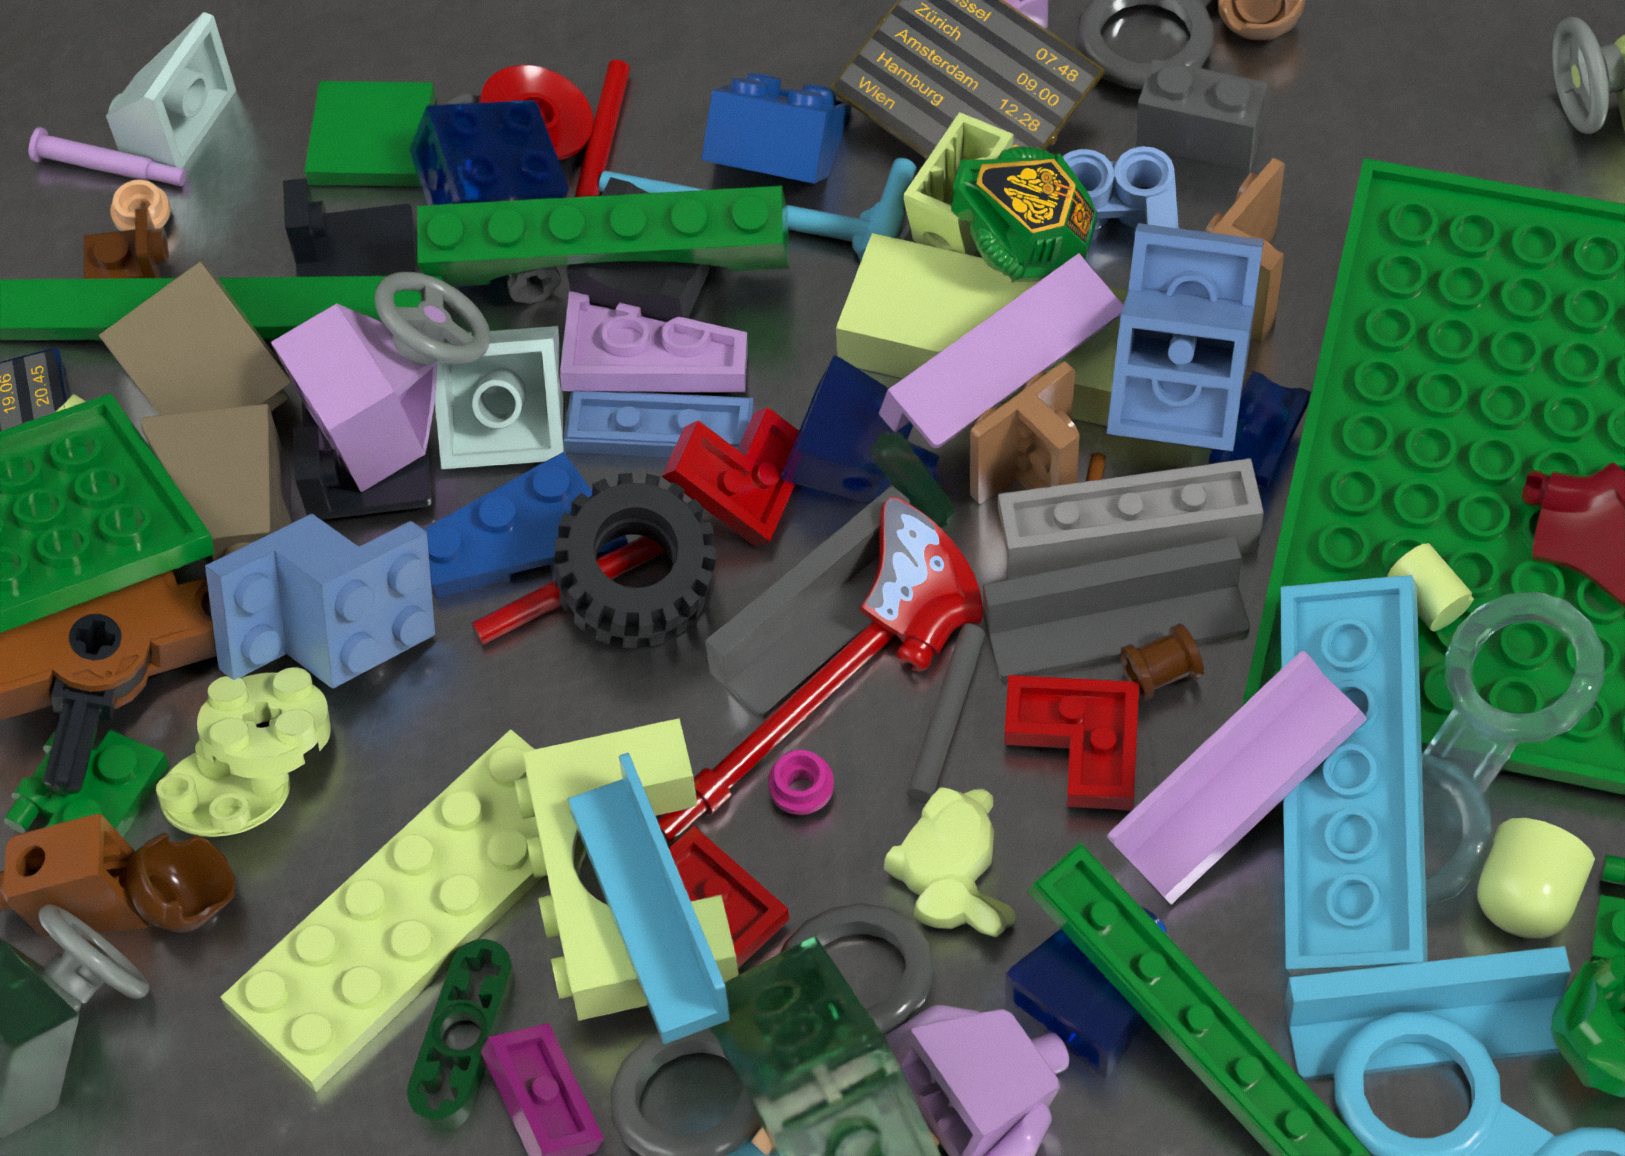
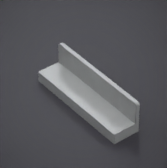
[998,458,1264,580]

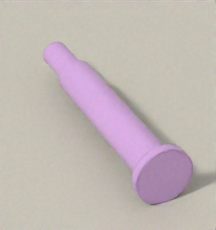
[29,127,186,186]

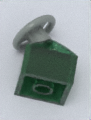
[0,904,149,1140]

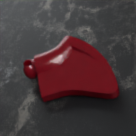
[1521,462,1625,608]

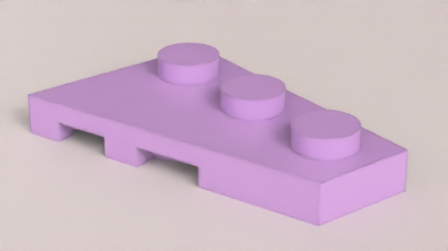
[560,291,748,392]

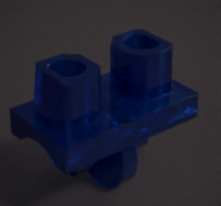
[1208,371,1311,491]

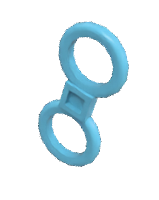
[1334,1012,1625,1156]

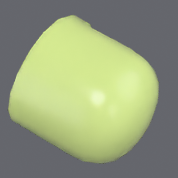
[1477,818,1595,939]

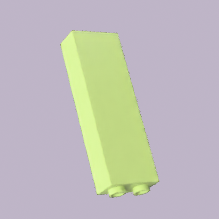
[836,233,1191,446]

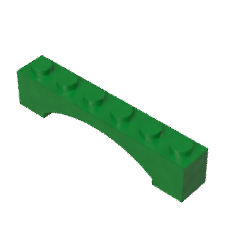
[417,186,790,286]

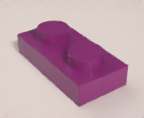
[481,1023,604,1156]

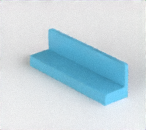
[568,752,730,1044]
[1284,946,1571,1081]

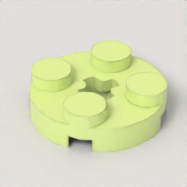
[197,667,331,778]

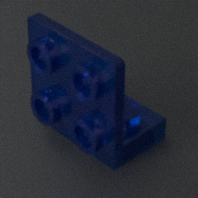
[410,100,569,205]

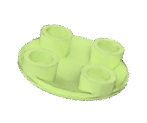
[156,740,290,837]

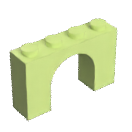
[514,718,740,1021]

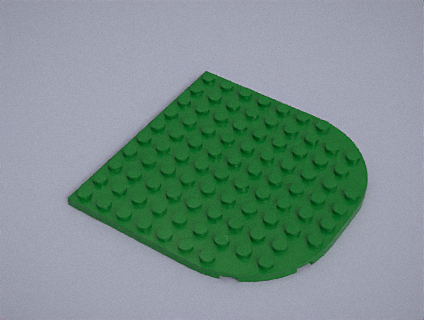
[1242,158,1625,795]

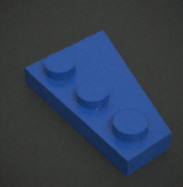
[423,452,628,598]

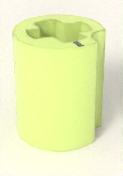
[1387,543,1474,631]

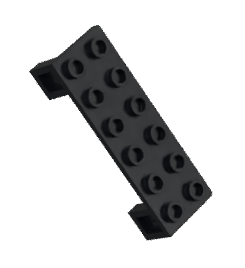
[283,178,432,520]

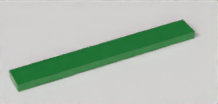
[0,276,444,340]

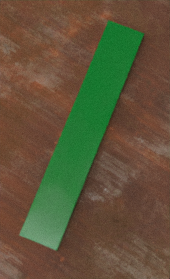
[1027,842,1371,1156]

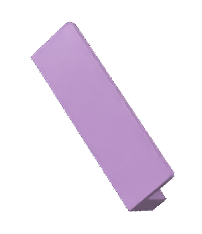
[879,253,1124,448]
[1107,650,1367,905]

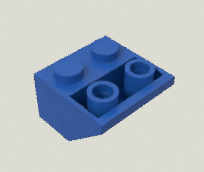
[701,73,852,184]

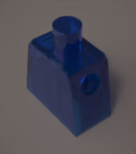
[780,355,940,504]
[1005,907,1167,1080]

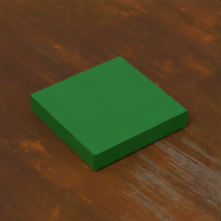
[304,81,436,187]

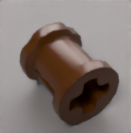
[1120,623,1204,702]

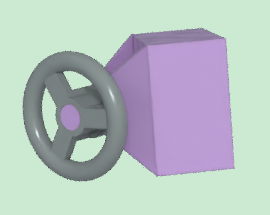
[271,272,490,492]

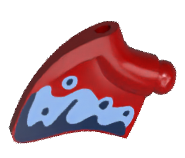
[858,497,983,672]

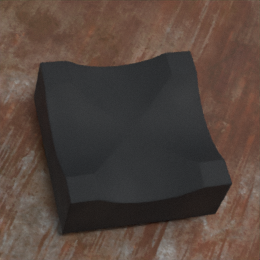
[567,177,712,322]

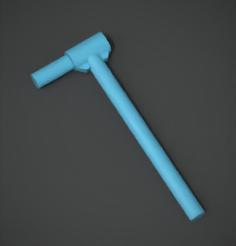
[599,158,916,261]

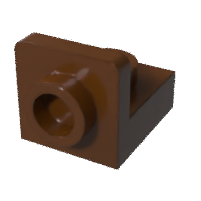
[84,208,169,279]

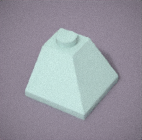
[106,12,236,169]

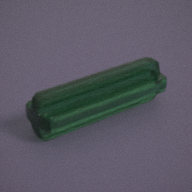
[870,431,955,529]

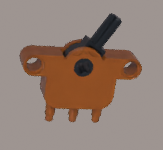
[0,570,217,796]

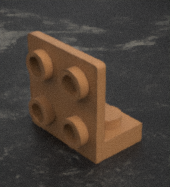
[1205,158,1285,343]

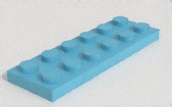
[1281,575,1428,977]

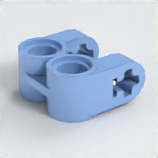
[1063,146,1179,263]

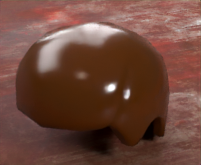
[126,833,236,933]

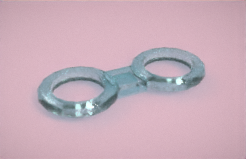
[1422,592,1604,908]

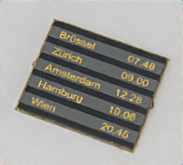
[830,0,1105,159]

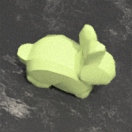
[884,787,1016,937]

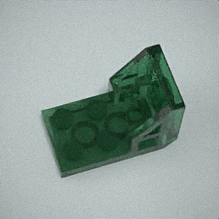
[708,936,941,1156]

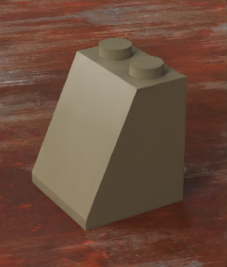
[99,259,291,415]
[142,404,292,564]

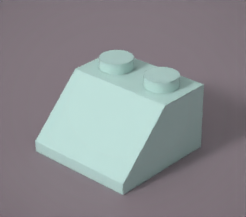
[435,326,565,469]

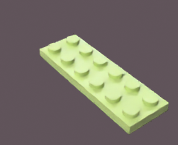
[220,729,544,1092]

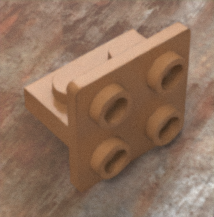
[970,361,1080,504]

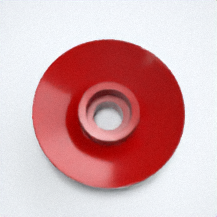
[479,65,594,161]

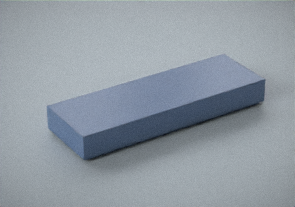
[564,391,755,458]

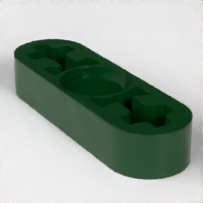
[407,939,515,1133]

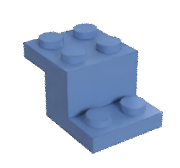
[1106,223,1264,451]
[205,514,435,689]

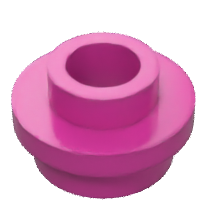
[768,750,834,815]

